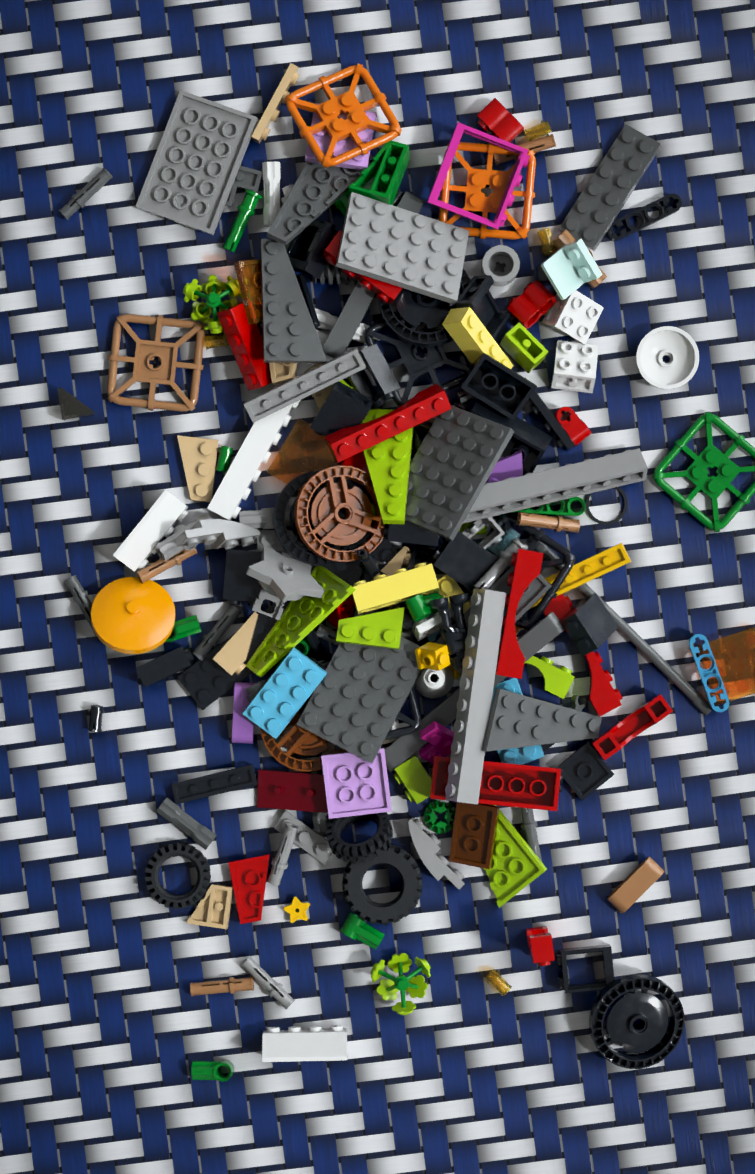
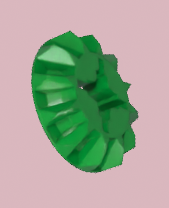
[424,801,456,833]

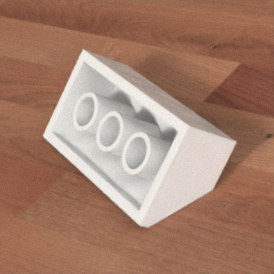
[113,490,188,572]
[262,1025,348,1062]

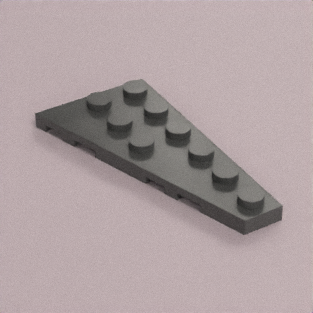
[267,155,374,245]
[260,239,327,364]
[482,689,602,751]

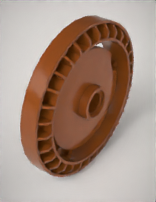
[294,466,385,562]
[260,693,347,772]

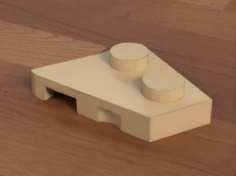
[187,884,233,929]

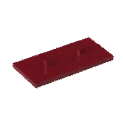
[257,770,328,813]

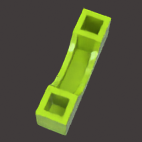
[498,649,575,699]

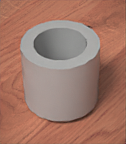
[481,245,520,287]

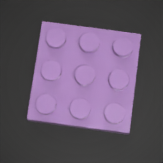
[305,103,377,171]
[321,748,392,819]

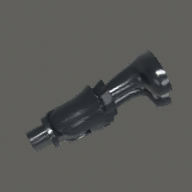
[429,593,469,669]

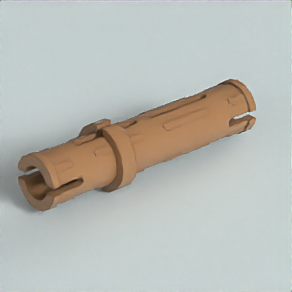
[493,134,556,165]
[517,512,580,533]
[136,548,197,584]
[190,977,254,996]

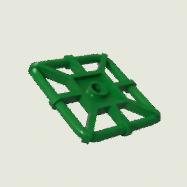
[652,412,755,532]

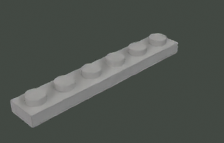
[243,348,366,423]

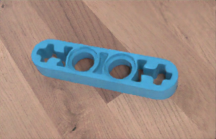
[688,634,730,712]

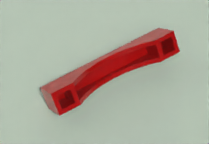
[324,384,452,463]
[496,549,544,679]
[543,594,623,717]

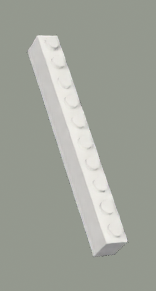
[207,329,328,521]

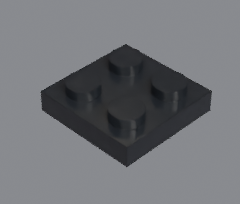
[556,742,615,801]

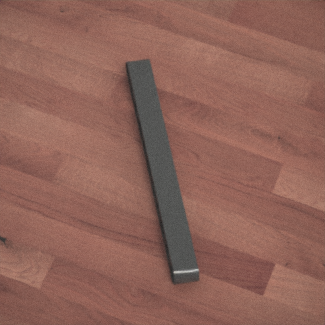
[385,612,564,772]

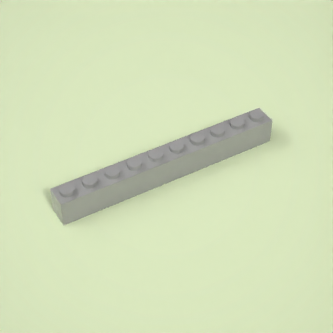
[463,448,648,523]
[445,589,506,804]

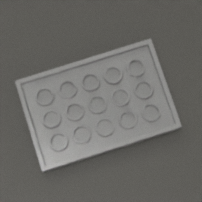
[135,90,258,236]
[335,192,469,305]

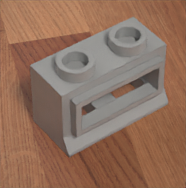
[461,517,505,549]

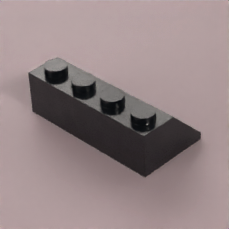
[470,399,553,476]

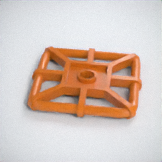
[285,64,402,168]
[439,142,536,240]

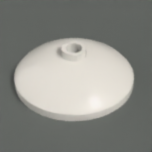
[636,326,699,389]

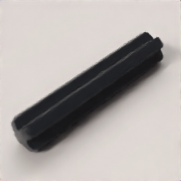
[296,274,320,329]

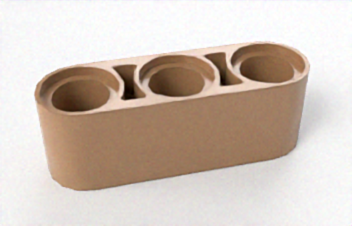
[607,856,664,914]

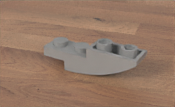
[175,519,260,549]
[408,818,465,889]

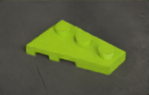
[336,607,405,650]

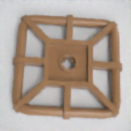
[107,314,205,412]

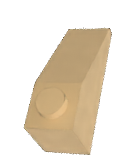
[213,612,259,676]

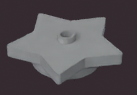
[246,546,325,602]

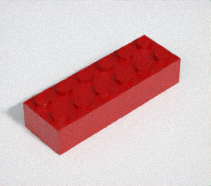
[429,756,561,811]

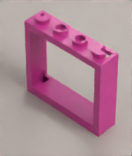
[427,122,530,230]

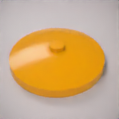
[91,577,175,654]

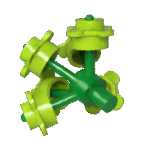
[183,275,243,334]

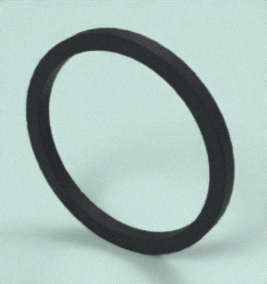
[585,487,627,525]

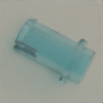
[496,528,520,552]

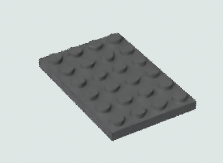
[405,405,514,541]
[297,614,421,764]

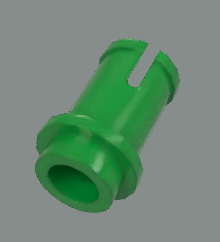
[215,445,234,473]

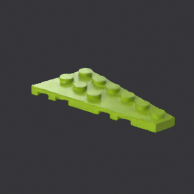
[362,409,413,525]
[246,566,356,677]
[483,804,547,908]

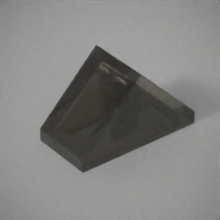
[58,387,96,421]

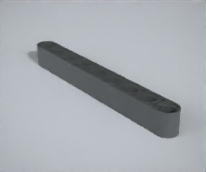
[323,191,425,358]

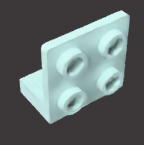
[541,238,602,300]

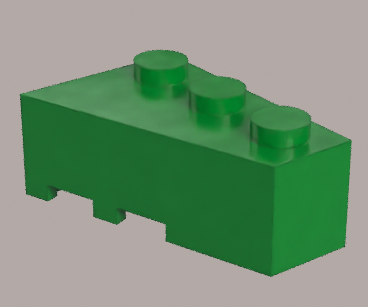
[348,141,410,205]

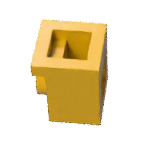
[415,642,451,671]

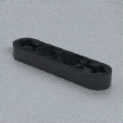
[607,193,682,241]

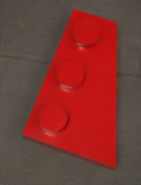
[228,854,270,924]

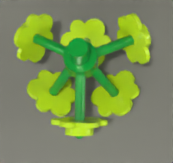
[370,953,431,1015]

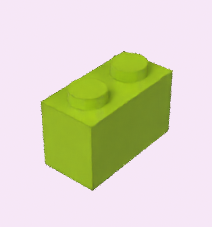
[499,322,549,374]
[393,754,431,804]

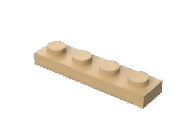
[251,63,300,144]

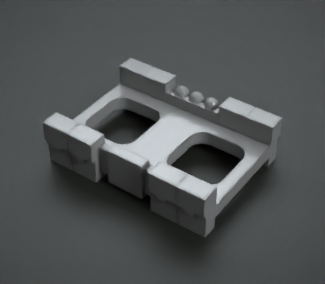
[252,588,285,620]

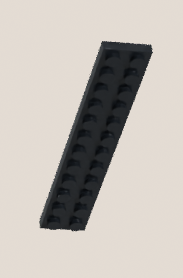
[177,532,398,710]

